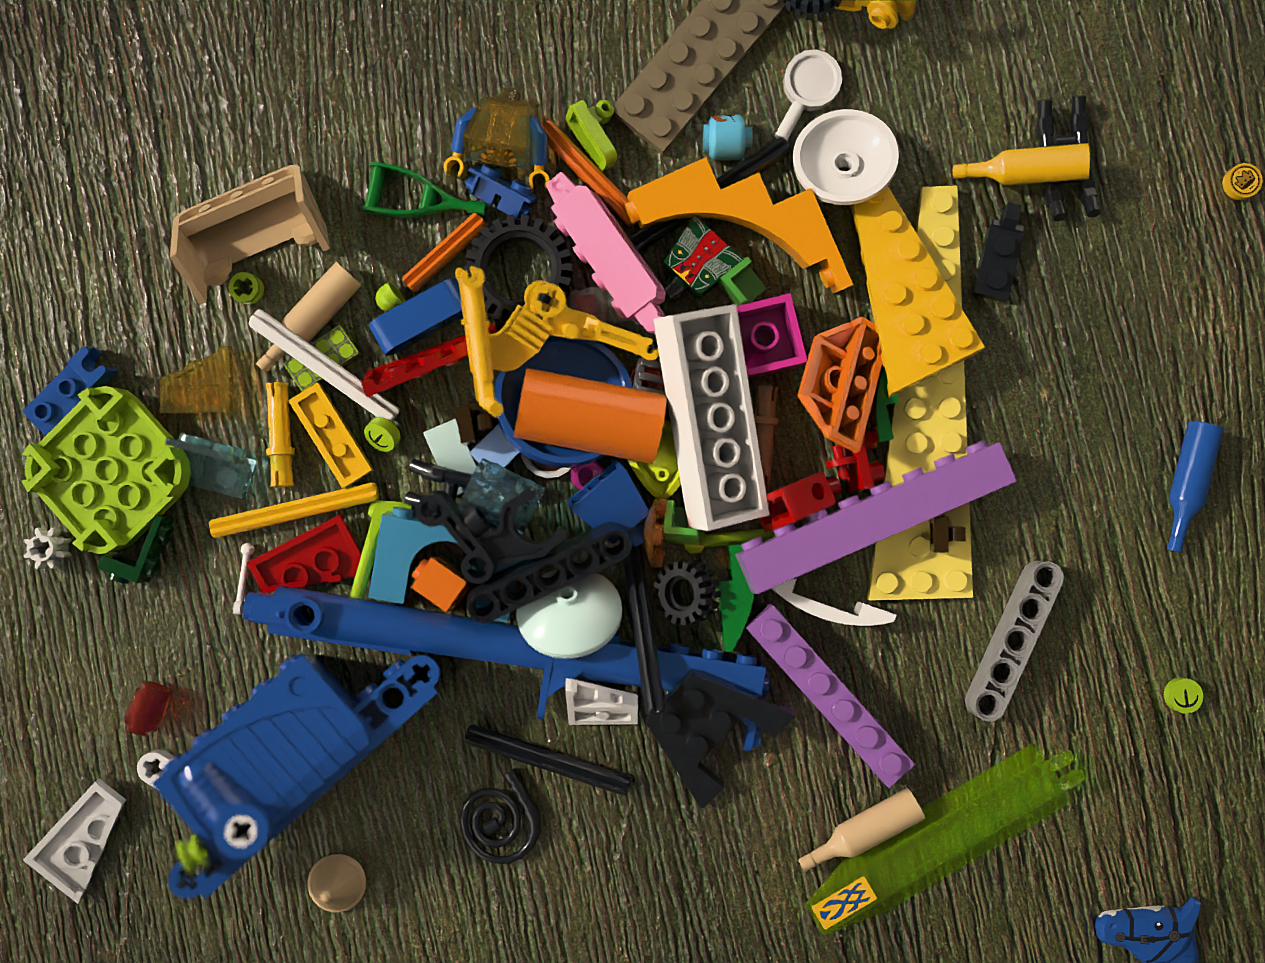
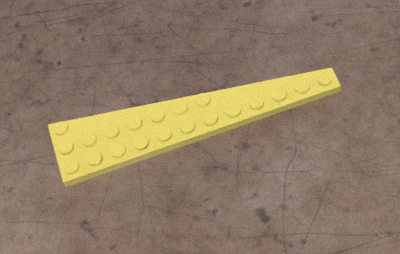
[867,186,973,600]

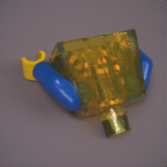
[444,88,549,190]

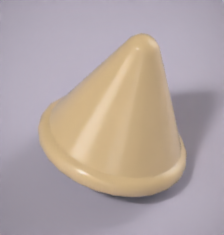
[307,854,366,912]

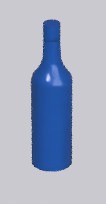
[1167,421,1224,553]

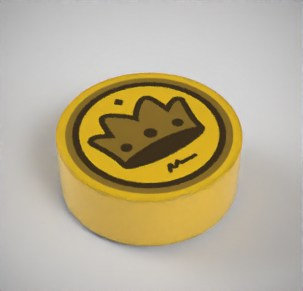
[1223,163,1262,200]

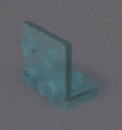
[165,433,256,499]

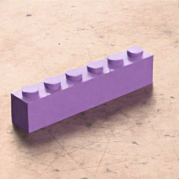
[745,602,915,788]

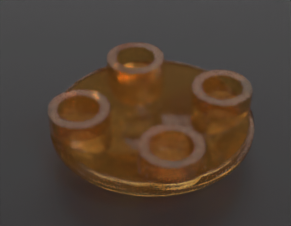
[643,497,668,568]

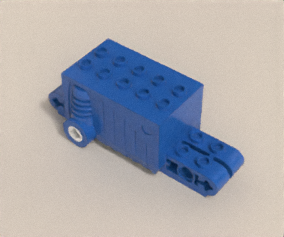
[151,654,441,899]

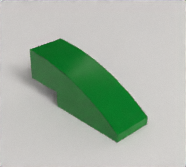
[717,544,754,652]

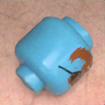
[703,115,752,161]

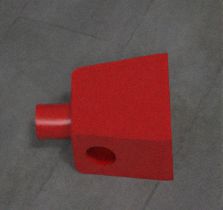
[759,471,841,533]

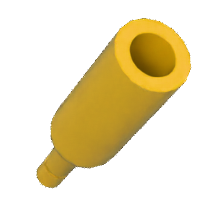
[953,143,1090,185]

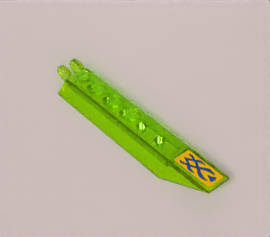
[805,744,1086,936]

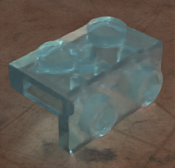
[458,458,545,535]

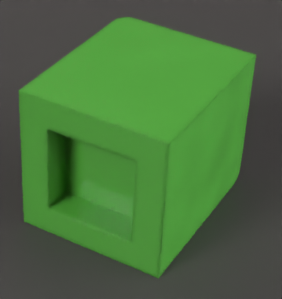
[718,257,767,306]
[663,500,702,546]

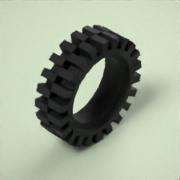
[465,214,574,324]

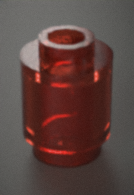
[123,681,170,736]

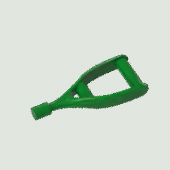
[362,162,487,218]

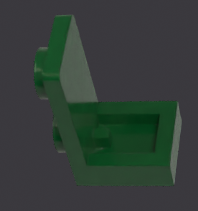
[97,515,174,584]

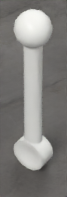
[233,543,255,615]

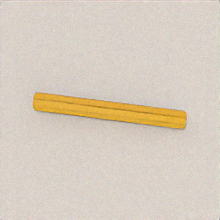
[209,483,379,538]

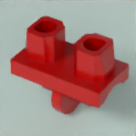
[825,430,885,492]

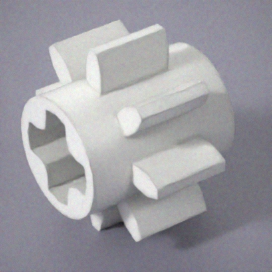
[24,528,72,569]

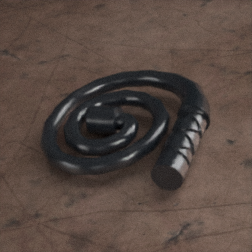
[460,768,541,864]

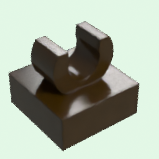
[455,406,493,446]
[929,516,966,553]

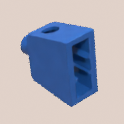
[566,460,649,547]

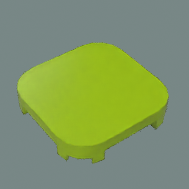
[21,386,191,554]

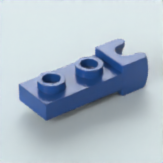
[22,346,118,436]

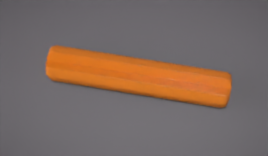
[402,213,487,292]

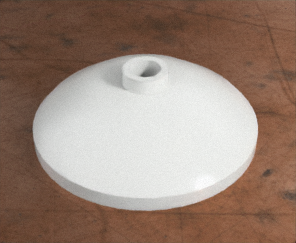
[793,109,899,205]

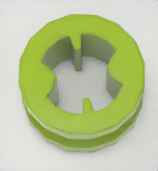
[228,272,264,305]
[176,834,210,874]

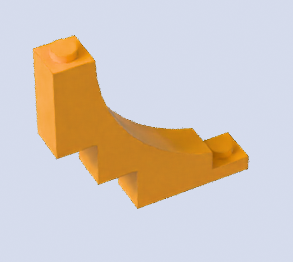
[625,157,853,293]

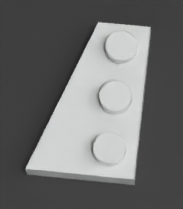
[23,778,126,904]

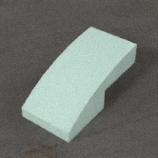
[423,419,482,496]

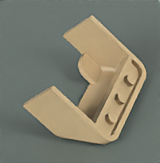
[170,165,330,304]

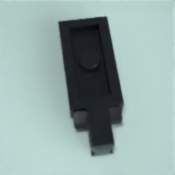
[972,202,1024,302]

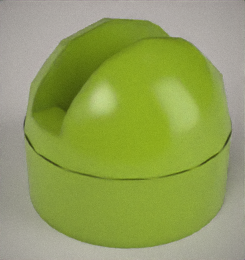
[375,281,406,311]

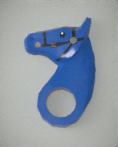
[1095,897,1201,963]

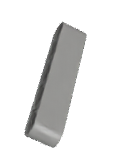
[965,561,1064,722]

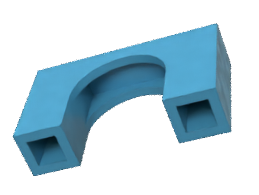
[368,507,525,623]

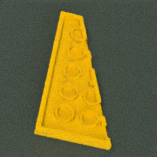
[851,186,985,397]

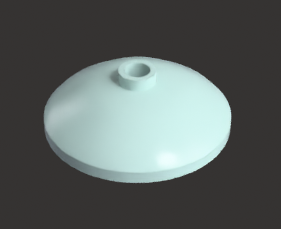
[516,570,622,658]

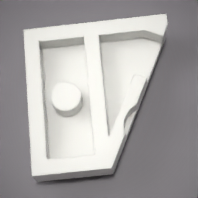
[565,679,638,725]

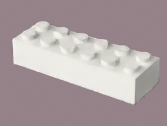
[653,304,769,531]

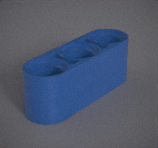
[369,278,463,356]

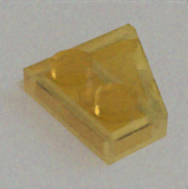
[160,345,233,414]

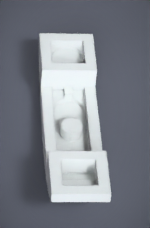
[771,579,896,626]

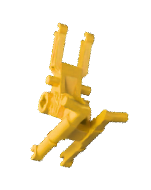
[455,266,659,417]

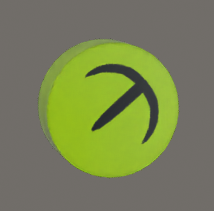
[364,417,400,452]
[1164,677,1204,714]

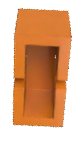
[411,556,473,612]

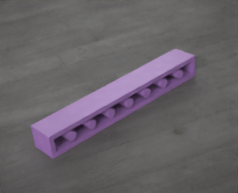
[735,440,1017,594]

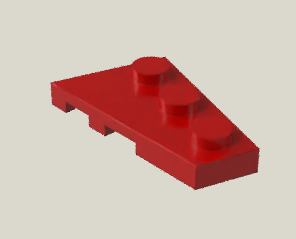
[246,513,373,593]

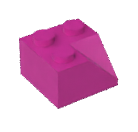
[736,293,807,378]

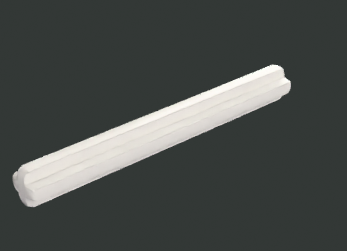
[249,309,400,422]

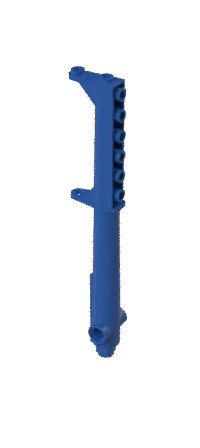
[243,586,769,751]

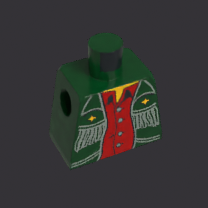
[663,215,744,304]

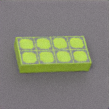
[283,325,361,392]

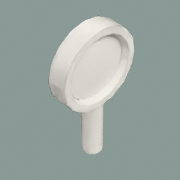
[775,50,842,141]

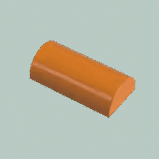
[513,368,666,464]

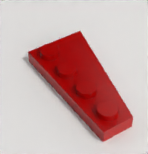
[361,323,498,397]

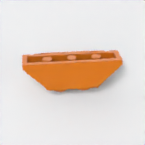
[797,317,882,453]

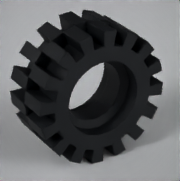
[653,560,721,625]

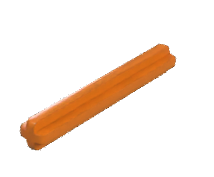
[542,120,638,227]

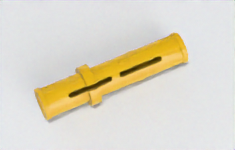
[266,382,295,487]

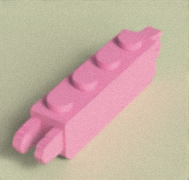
[546,172,666,334]

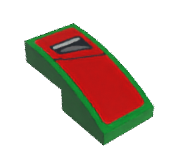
[870,369,899,444]

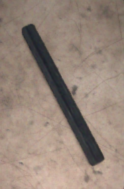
[628,137,791,253]

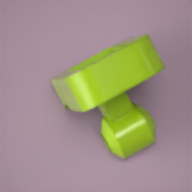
[566,100,618,172]

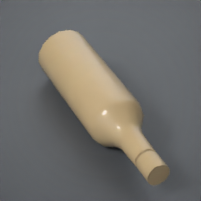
[256,262,362,373]
[798,788,925,872]

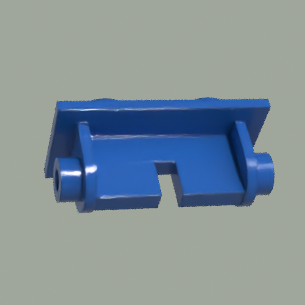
[465,163,539,218]

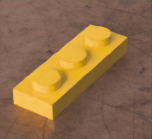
[288,382,375,489]

